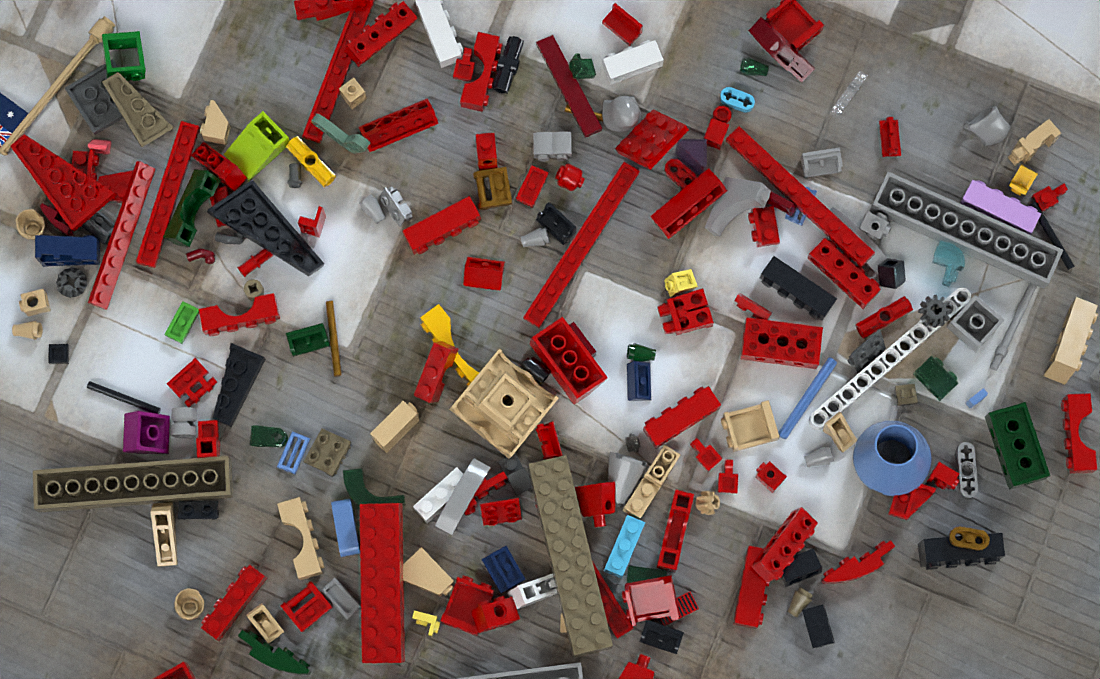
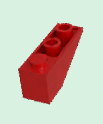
[191,142,247,192]

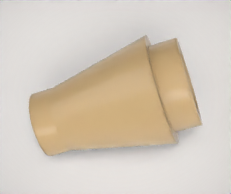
[12,321,43,340]

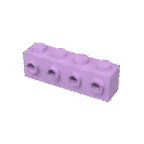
[960,180,1041,235]

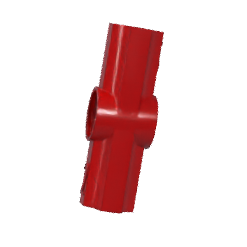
[855,296,913,339]

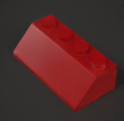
[529,317,608,405]

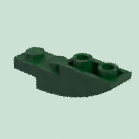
[238,629,311,675]

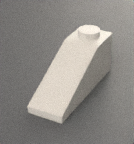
[508,573,558,609]

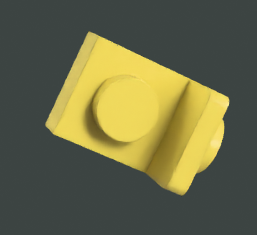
[664,269,698,297]
[412,610,440,637]

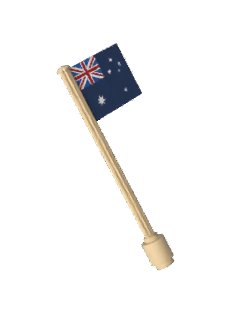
[0,16,116,156]

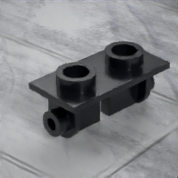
[177,501,219,520]

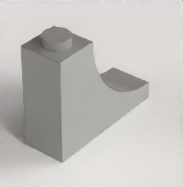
[705,177,771,237]

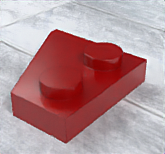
[98,170,133,203]
[888,484,936,520]

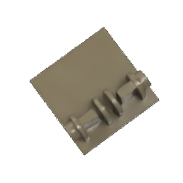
[303,429,351,477]

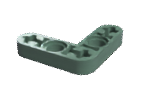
[311,113,370,154]

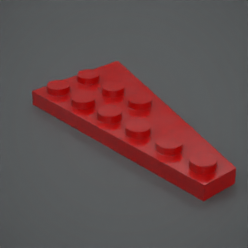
[10,134,117,231]

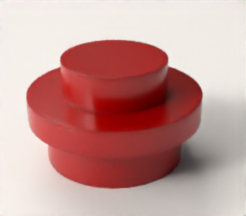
[713,106,732,124]

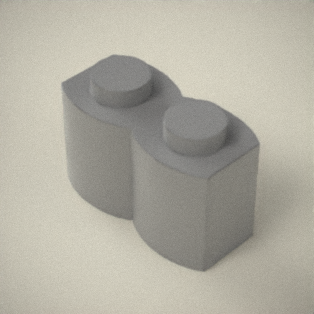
[533,132,572,162]

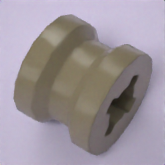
[244,279,264,301]

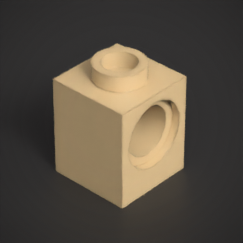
[339,78,367,109]
[19,289,51,317]

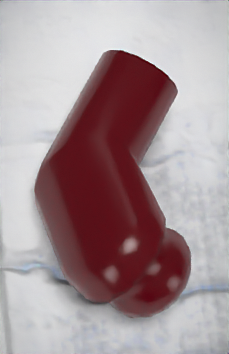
[186,248,215,264]

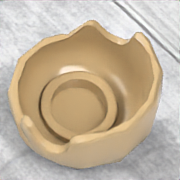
[16,209,46,240]
[174,588,204,620]

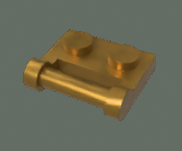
[473,167,512,210]

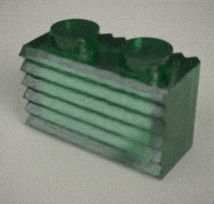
[913,356,959,401]

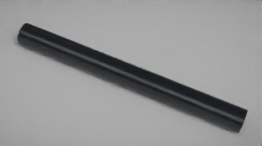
[1029,202,1075,270]
[87,381,161,414]

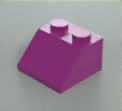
[123,411,170,454]

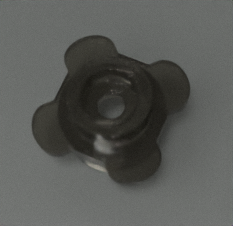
[625,433,641,453]

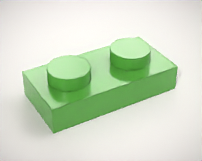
[164,301,199,344]

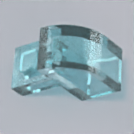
[932,241,965,287]

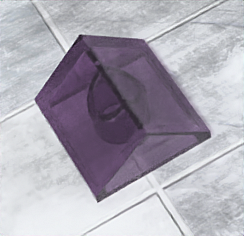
[675,139,707,175]

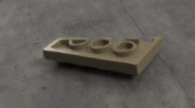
[102,72,174,147]

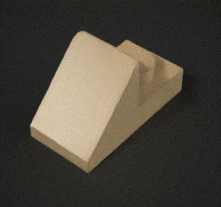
[823,412,857,452]
[246,603,284,644]

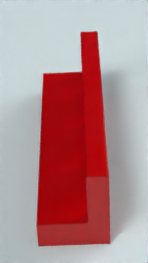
[358,98,439,153]

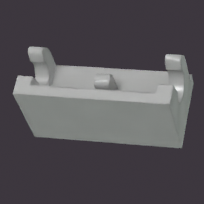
[800,147,843,178]

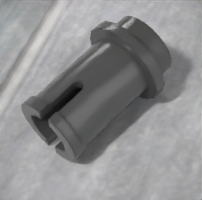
[287,163,302,188]

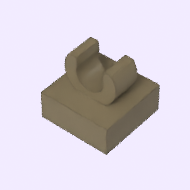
[895,384,918,406]

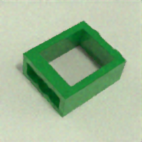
[102,31,146,81]

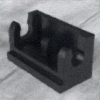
[536,202,576,245]
[781,548,822,587]
[802,604,835,648]
[639,620,684,654]

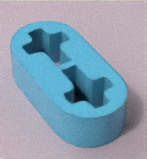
[720,87,755,113]

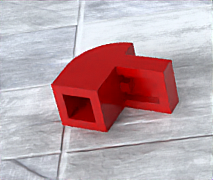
[196,420,220,458]

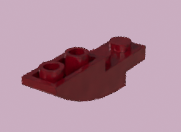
[748,17,815,83]

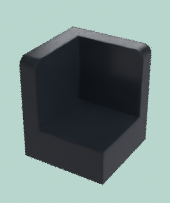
[878,258,906,289]

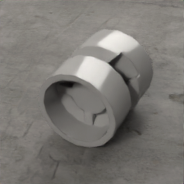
[171,407,197,438]

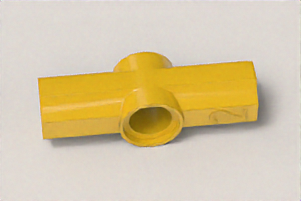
[286,136,336,188]

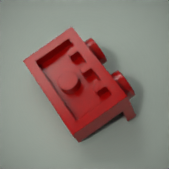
[72,149,99,181]
[748,206,780,247]

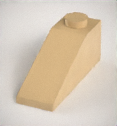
[151,502,178,566]

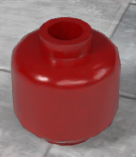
[555,164,585,191]

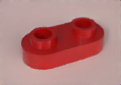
[664,159,697,190]

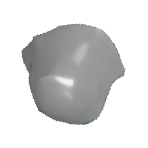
[602,96,641,132]
[963,106,1011,146]

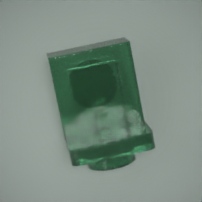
[569,53,596,79]

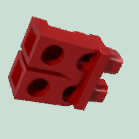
[657,288,714,336]

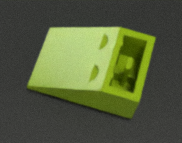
[224,111,290,181]

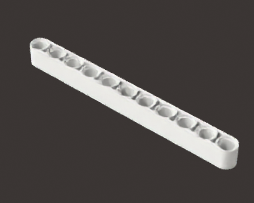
[809,288,971,430]

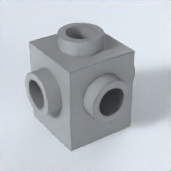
[859,211,891,240]

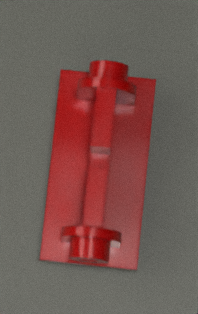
[879,117,901,157]
[536,421,563,460]

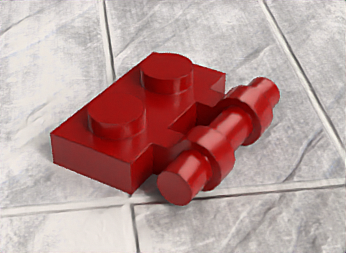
[166,358,218,408]

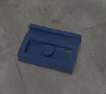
[482,546,526,594]

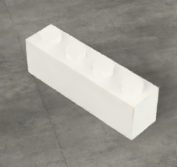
[414,0,464,68]

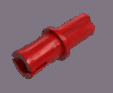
[237,249,273,277]

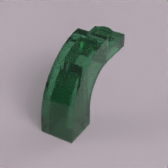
[343,468,406,507]

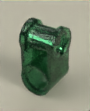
[250,425,288,447]

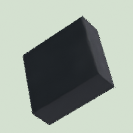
[48,344,69,364]

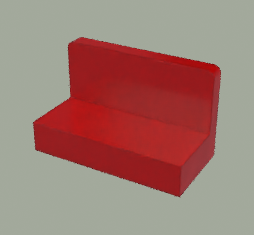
[602,3,643,46]
[298,206,326,238]
[463,257,505,291]

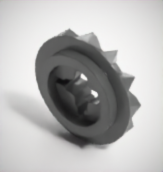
[56,267,87,298]

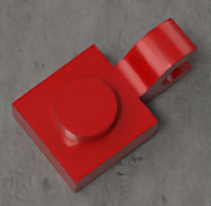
[453,47,475,82]
[1032,184,1068,212]
[690,438,723,472]
[718,460,738,494]

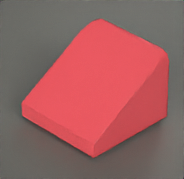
[88,139,111,155]

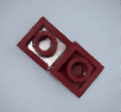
[40,203,74,236]

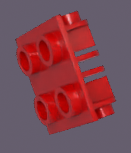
[480,498,522,526]

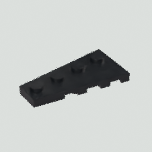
[213,343,266,427]

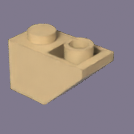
[200,100,231,145]

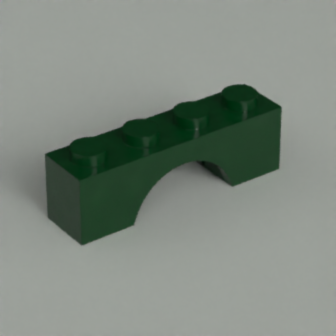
[163,169,221,247]

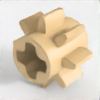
[696,491,720,515]

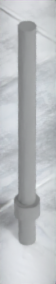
[990,283,1037,371]

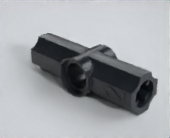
[492,36,524,94]

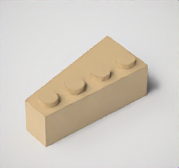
[1044,297,1098,385]

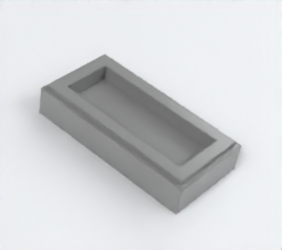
[321,578,361,620]

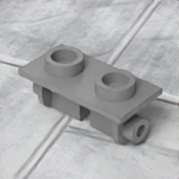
[379,186,413,227]

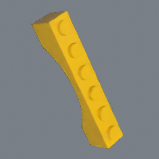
[420,304,509,403]

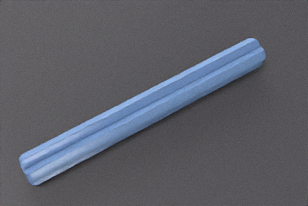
[778,357,837,439]

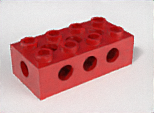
[740,317,823,369]

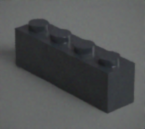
[759,256,837,321]

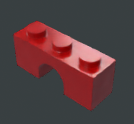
[413,341,459,403]

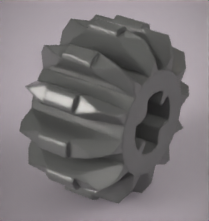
[918,295,952,328]

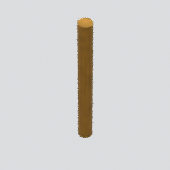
[326,301,342,377]

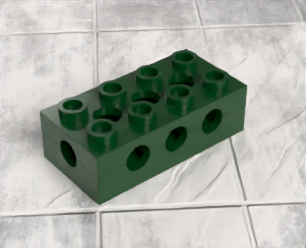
[985,402,1051,490]

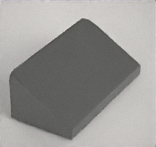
[82,211,115,245]

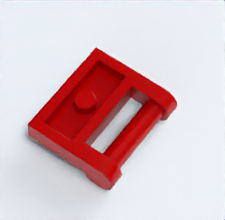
[280,581,333,633]

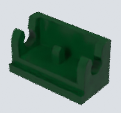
[286,323,330,357]

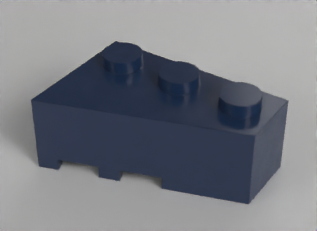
[35,235,100,267]

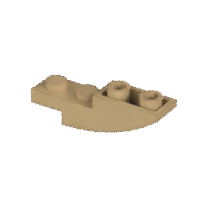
[623,445,681,520]

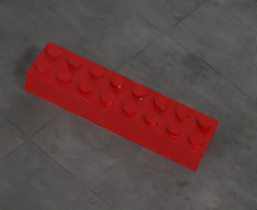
[360,503,405,663]

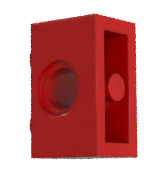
[471,596,520,633]

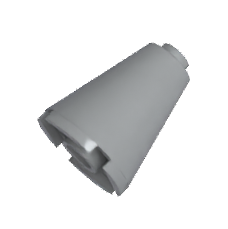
[607,451,647,507]

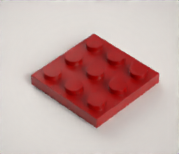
[615,109,689,170]

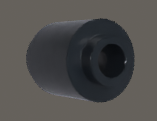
[521,357,551,384]

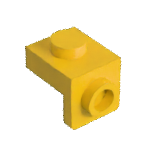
[1009,164,1038,196]

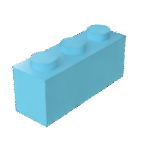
[604,515,645,579]

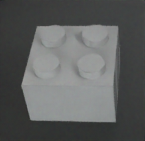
[947,295,1004,352]

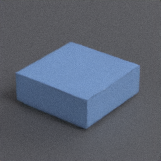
[966,388,988,408]

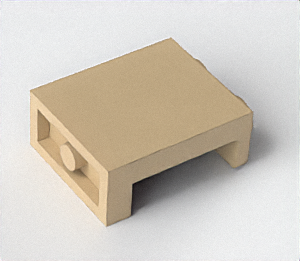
[721,400,779,452]

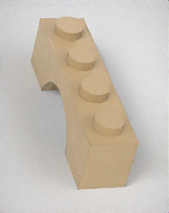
[277,497,325,581]

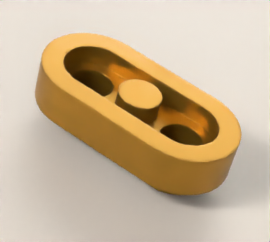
[949,526,990,551]

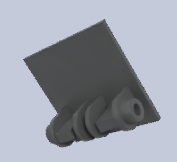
[847,329,886,373]

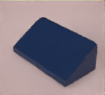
[627,361,651,401]

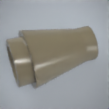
[787,587,813,617]

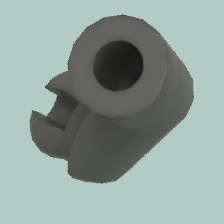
[215,231,244,245]

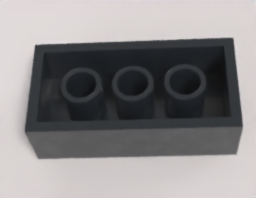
[918,533,1005,570]

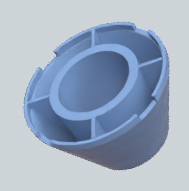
[853,421,931,496]

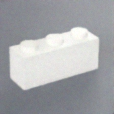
[602,40,663,85]
[413,467,463,524]

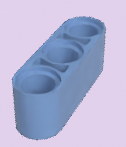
[331,498,360,557]

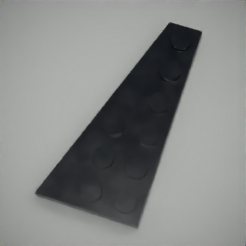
[207,180,324,277]

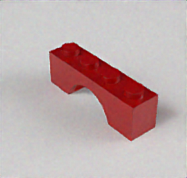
[460,32,503,112]
[198,293,280,336]
[1061,393,1097,474]
[656,489,694,573]

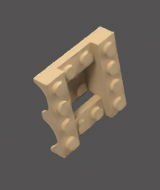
[449,348,559,459]

